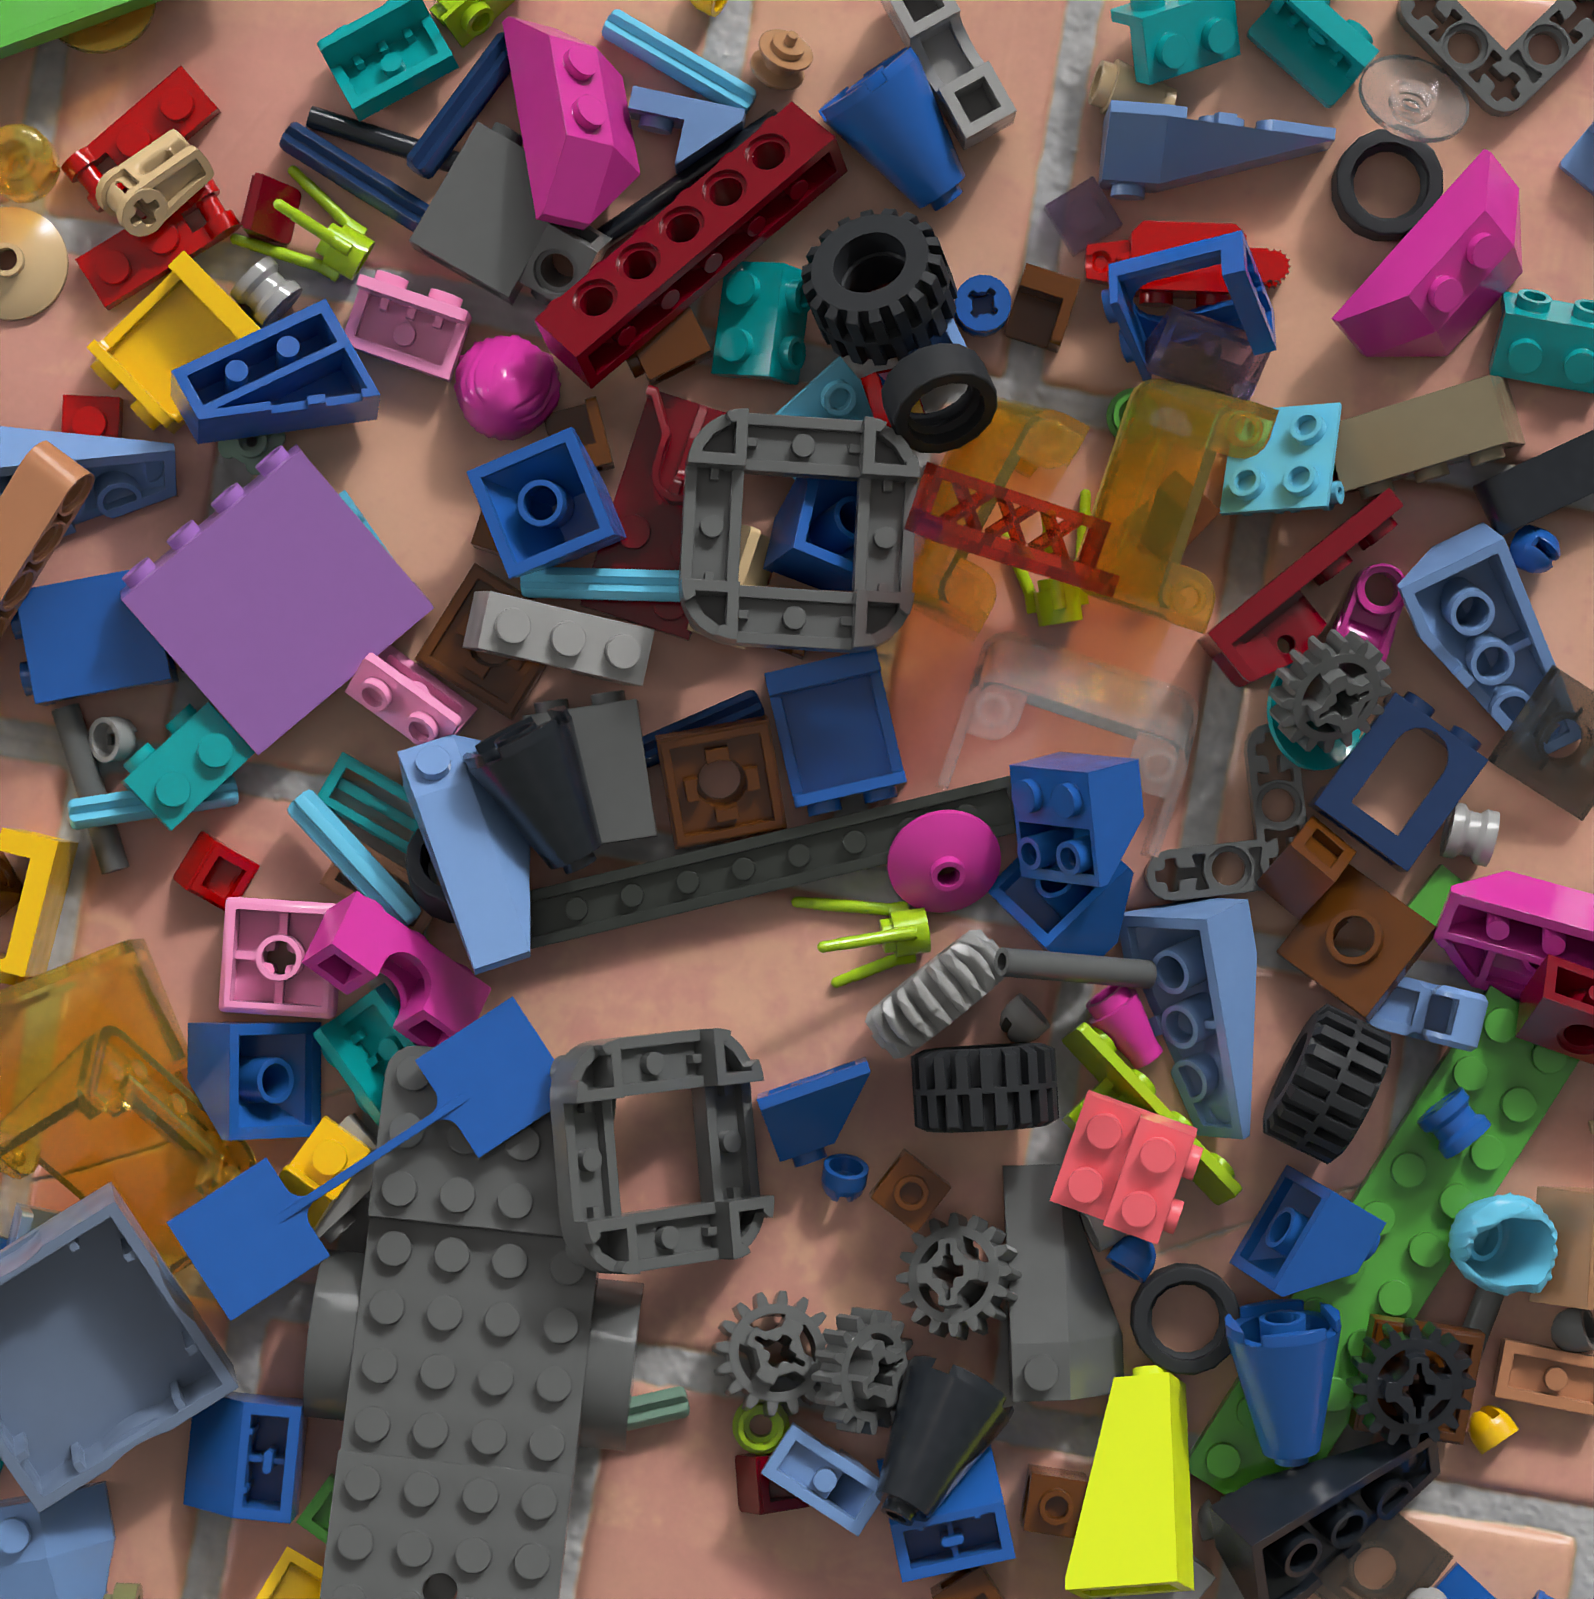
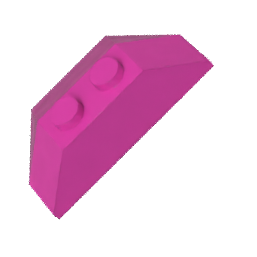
[502,16,640,230]
[1331,149,1523,357]
[1433,871,1594,1000]

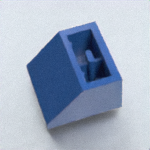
[1009,752,1144,887]
[183,1392,308,1524]
[877,1444,1016,1583]

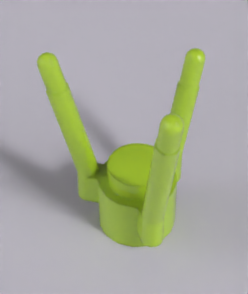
[230,165,375,282]
[1000,489,1091,627]
[791,896,931,988]

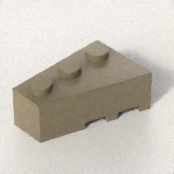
[1335,375,1526,500]

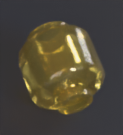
[0,124,60,203]

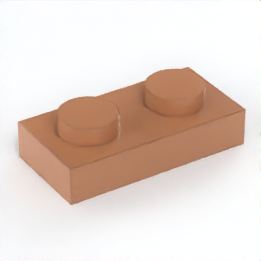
[1491,1338,1594,1416]

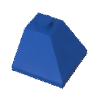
[466,427,627,579]
[763,478,857,591]
[988,857,1134,956]
[187,1022,321,1141]
[757,1057,871,1168]
[1229,1165,1386,1297]

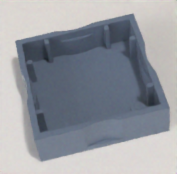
[0,1181,239,1513]

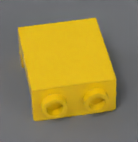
[87,251,261,434]
[0,827,79,985]

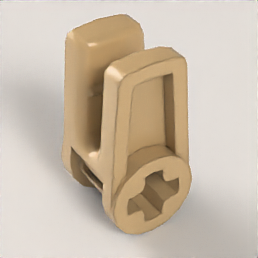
[96,129,214,237]

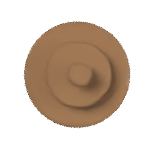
[750,29,813,90]

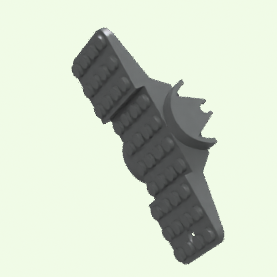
[303,1045,644,1599]

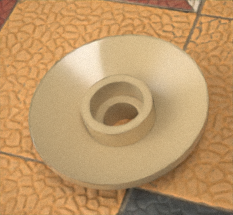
[0,207,69,321]

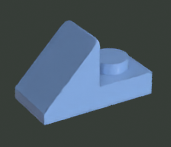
[628,86,746,174]
[761,1422,881,1536]

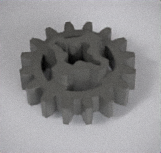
[1268,629,1392,753]
[896,1213,1022,1341]
[712,1290,828,1418]
[811,1307,913,1435]

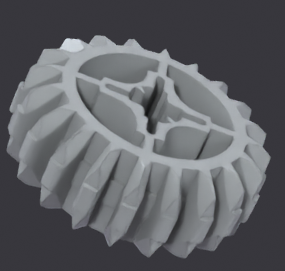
[865,929,1004,1059]

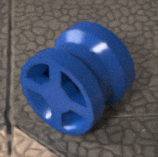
[954,275,1012,337]
[1417,1087,1491,1159]

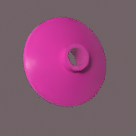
[887,810,1001,913]

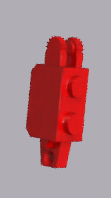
[1084,220,1291,308]

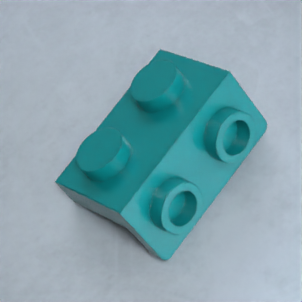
[317,0,459,122]
[1110,0,1241,85]
[1246,0,1379,108]
[711,261,810,385]
[1489,289,1594,394]
[121,702,255,831]
[313,982,417,1126]

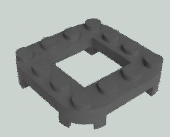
[678,408,920,653]
[550,1028,775,1274]

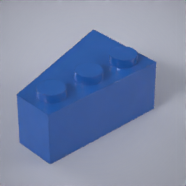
[171,298,381,444]

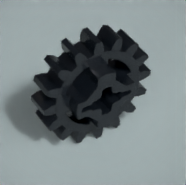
[1346,1318,1476,1448]

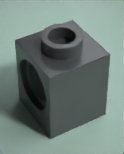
[519,222,612,305]

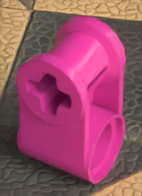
[1331,563,1405,662]

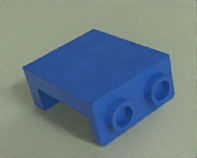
[10,570,179,706]
[764,648,907,817]

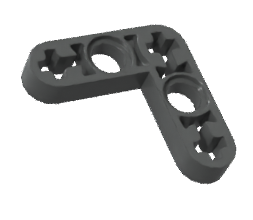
[1396,0,1594,117]
[1144,723,1307,901]

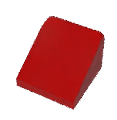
[173,831,260,911]

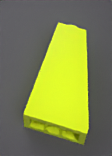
[1065,1366,1195,1599]

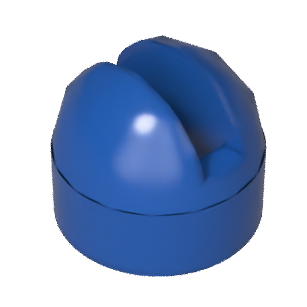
[1509,525,1561,573]
[821,1154,869,1202]
[1105,1235,1156,1283]

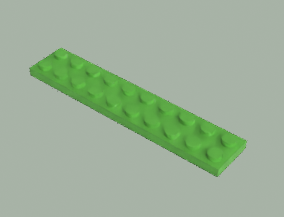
[1189,985,1580,1495]

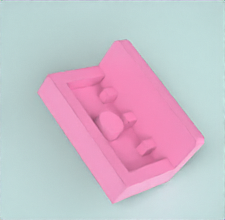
[345,270,472,382]
[345,645,478,745]

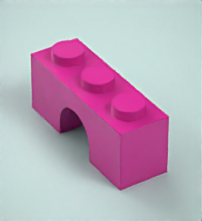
[302,891,491,1047]

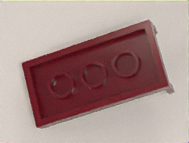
[580,385,726,641]
[1197,488,1404,687]

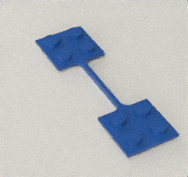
[166,996,554,1321]

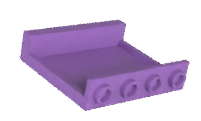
[120,444,434,755]

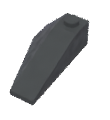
[1003,1164,1124,1402]

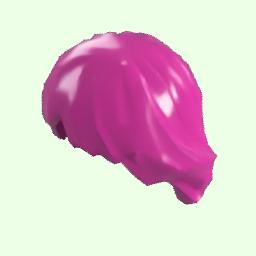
[454,335,562,441]

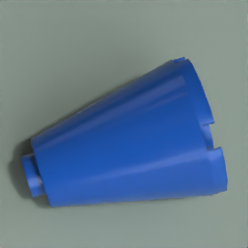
[818,46,966,211]
[1225,1299,1342,1467]

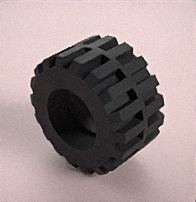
[801,208,958,366]
[1263,1004,1391,1164]
[911,1043,1059,1133]

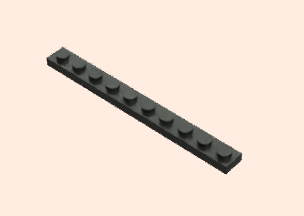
[530,776,1016,949]

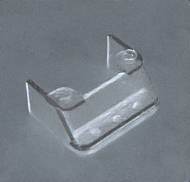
[935,631,1199,859]

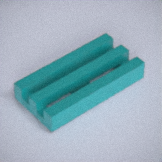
[318,752,419,854]

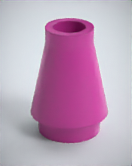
[1086,986,1163,1069]

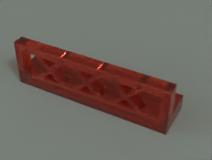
[904,462,1120,598]

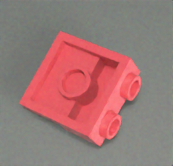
[1050,1090,1204,1245]

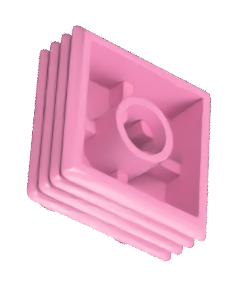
[219,897,339,1019]

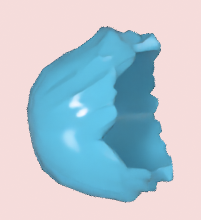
[1448,1192,1558,1296]

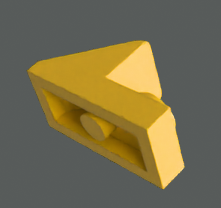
[278,1116,373,1231]

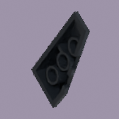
[1209,1433,1440,1599]

